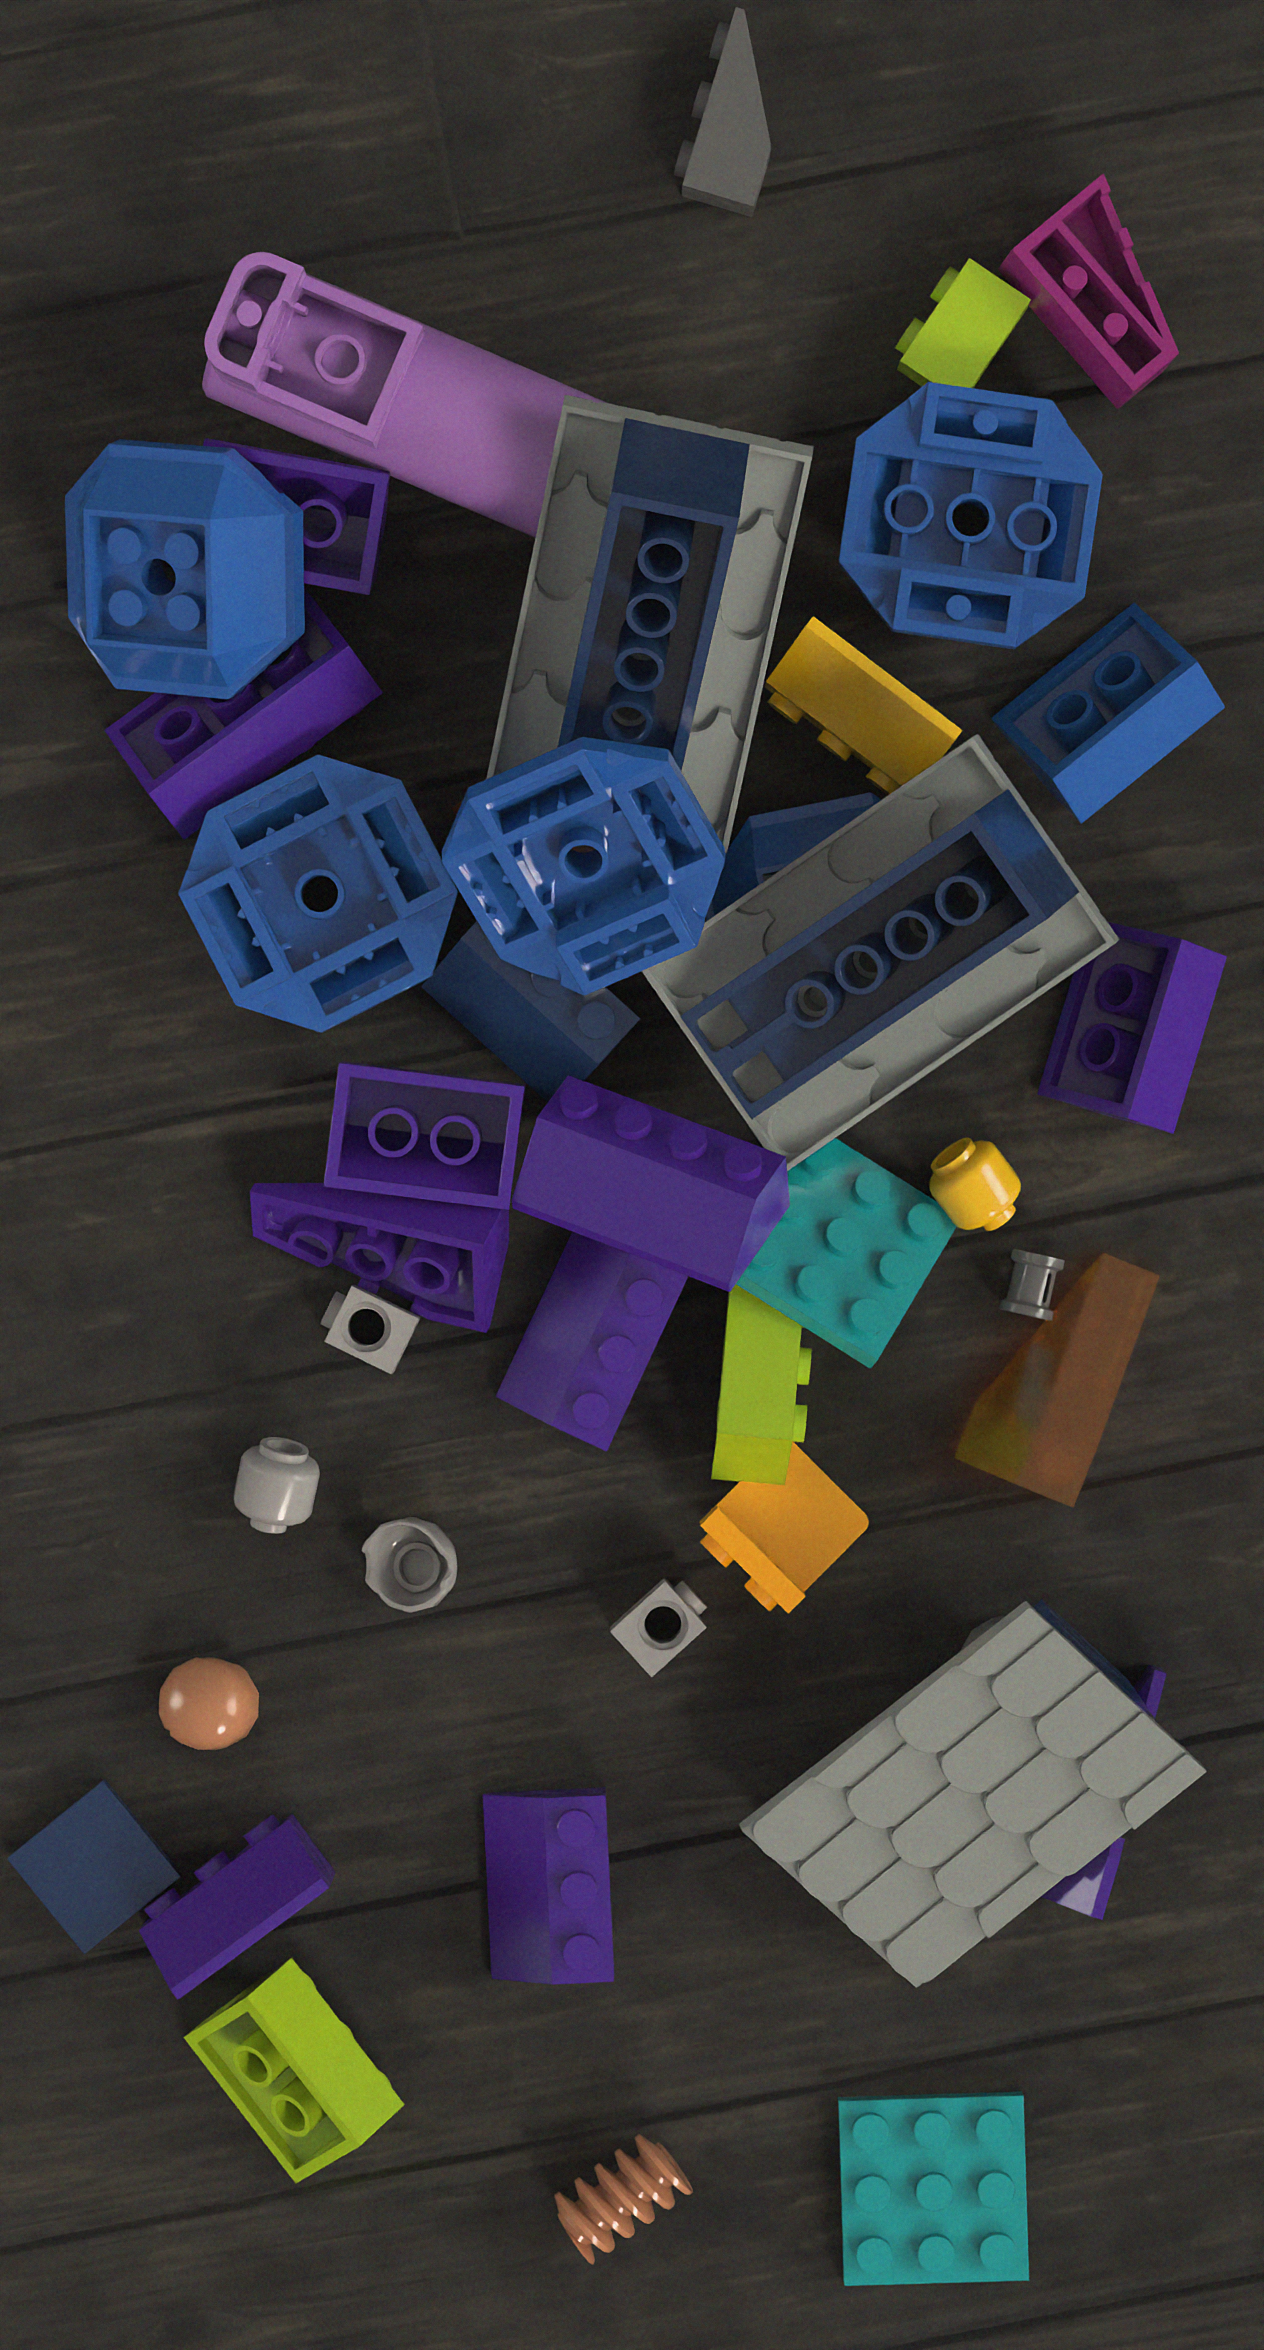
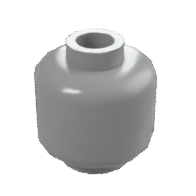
[234,1437,320,1534]

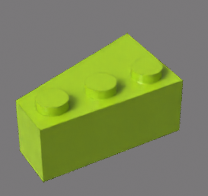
[711,1284,812,1485]

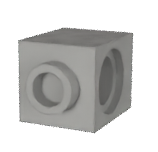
[320,1285,421,1374]
[610,1577,707,1677]

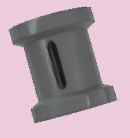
[998,1249,1065,1321]

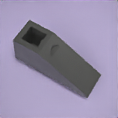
[674,7,771,217]

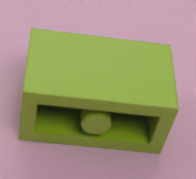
[895,258,1031,388]

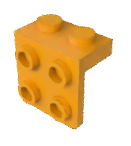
[699,1442,869,1614]

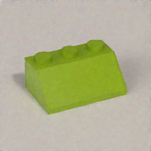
[184,1958,405,2183]

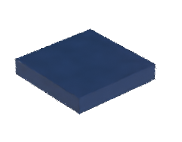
[7,1779,182,1954]

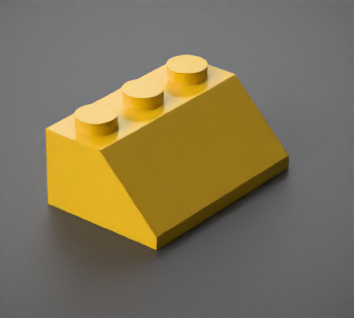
[765,616,963,795]

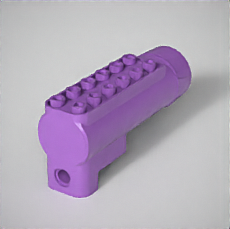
[202,252,610,538]

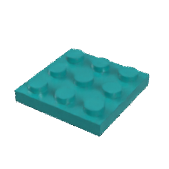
[736,1138,957,1369]
[838,2092,1029,2286]

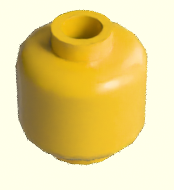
[929,1138,1021,1231]

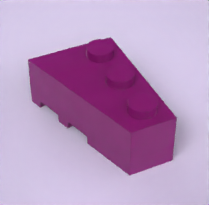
[998,173,1179,410]

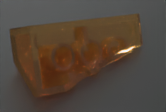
[954,1253,1160,1507]

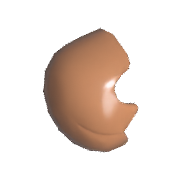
[158,1657,259,1750]

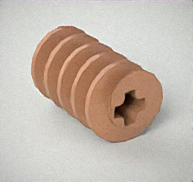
[554,2134,693,2265]

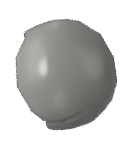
[362,1517,457,1613]

